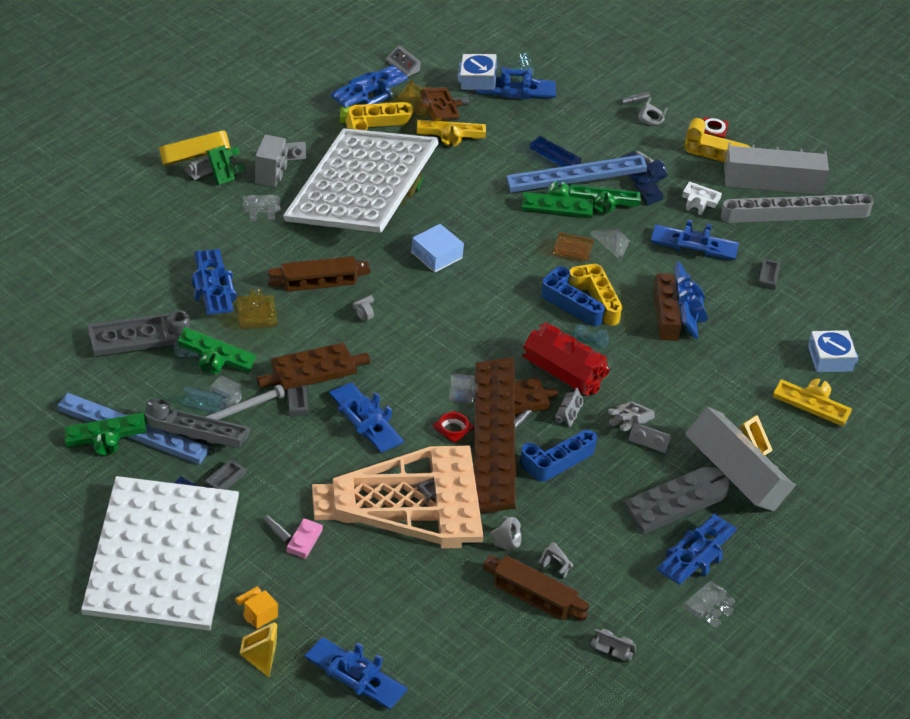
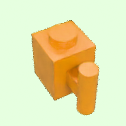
[235,586,278,629]

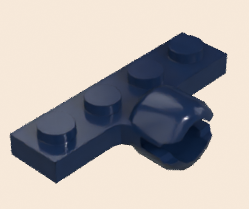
[619,151,668,206]

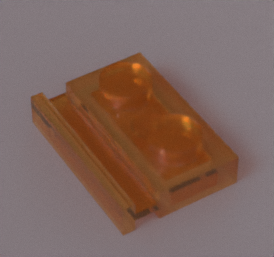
[553,232,594,261]

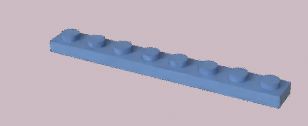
[507,155,647,193]
[58,393,209,465]

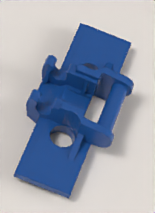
[330,65,408,108]
[476,67,556,99]
[651,219,739,261]
[191,249,237,314]
[674,261,708,339]
[329,382,404,453]
[656,514,737,585]
[305,637,408,710]

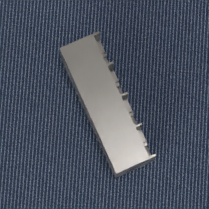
[724,142,829,195]
[686,407,796,511]

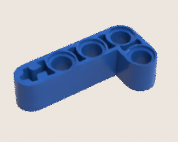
[541,266,605,326]
[520,430,597,482]

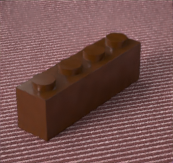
[653,273,682,341]

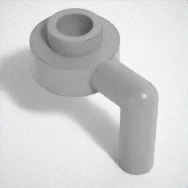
[352,295,374,321]

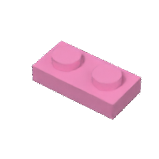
[287,519,323,559]

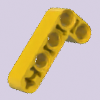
[346,102,413,131]
[684,118,751,162]
[159,131,231,165]
[568,264,622,326]

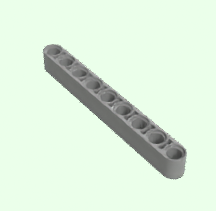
[720,194,874,223]

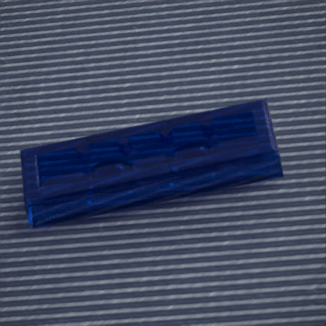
[529,136,582,167]

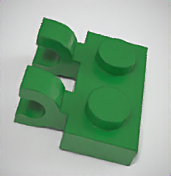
[207,145,245,185]

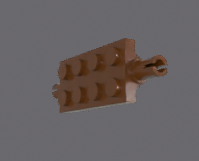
[256,342,370,390]

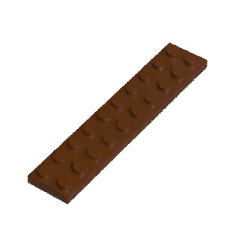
[475,357,516,513]

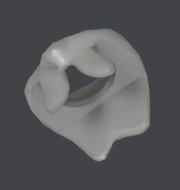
[638,98,668,126]
[490,516,521,551]
[539,542,573,578]

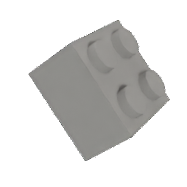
[255,134,288,187]

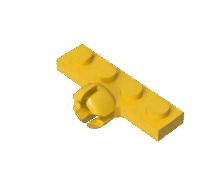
[417,120,486,147]
[773,379,852,427]

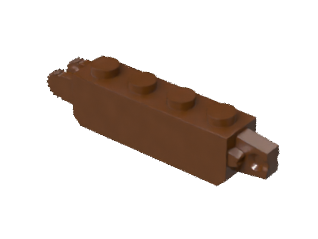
[268,256,370,292]
[483,555,589,621]

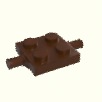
[418,87,463,121]
[515,378,558,414]

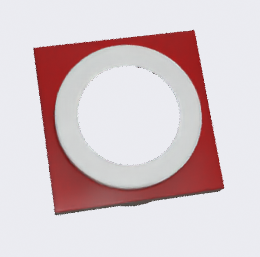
[703,117,728,139]
[433,410,475,443]

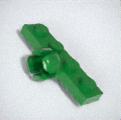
[521,181,593,218]
[570,184,640,214]
[177,327,257,375]
[65,412,146,456]

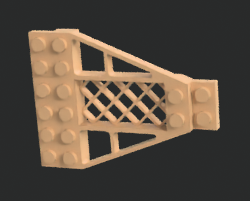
[312,446,483,549]

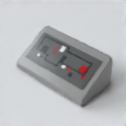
[386,45,420,76]

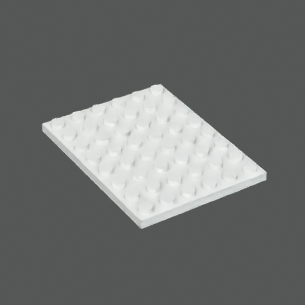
[283,128,438,233]
[81,476,239,630]

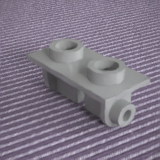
[285,142,306,160]
[185,156,213,180]
[555,388,583,428]
[629,422,671,453]
[590,629,636,662]

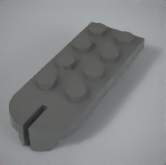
[87,310,190,356]
[144,398,251,449]
[624,467,729,534]

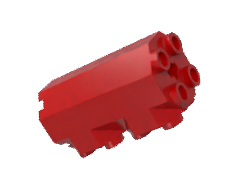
[522,322,610,396]

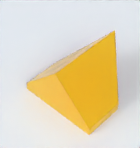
[739,415,773,455]
[239,622,277,678]

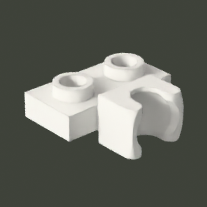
[682,182,722,215]

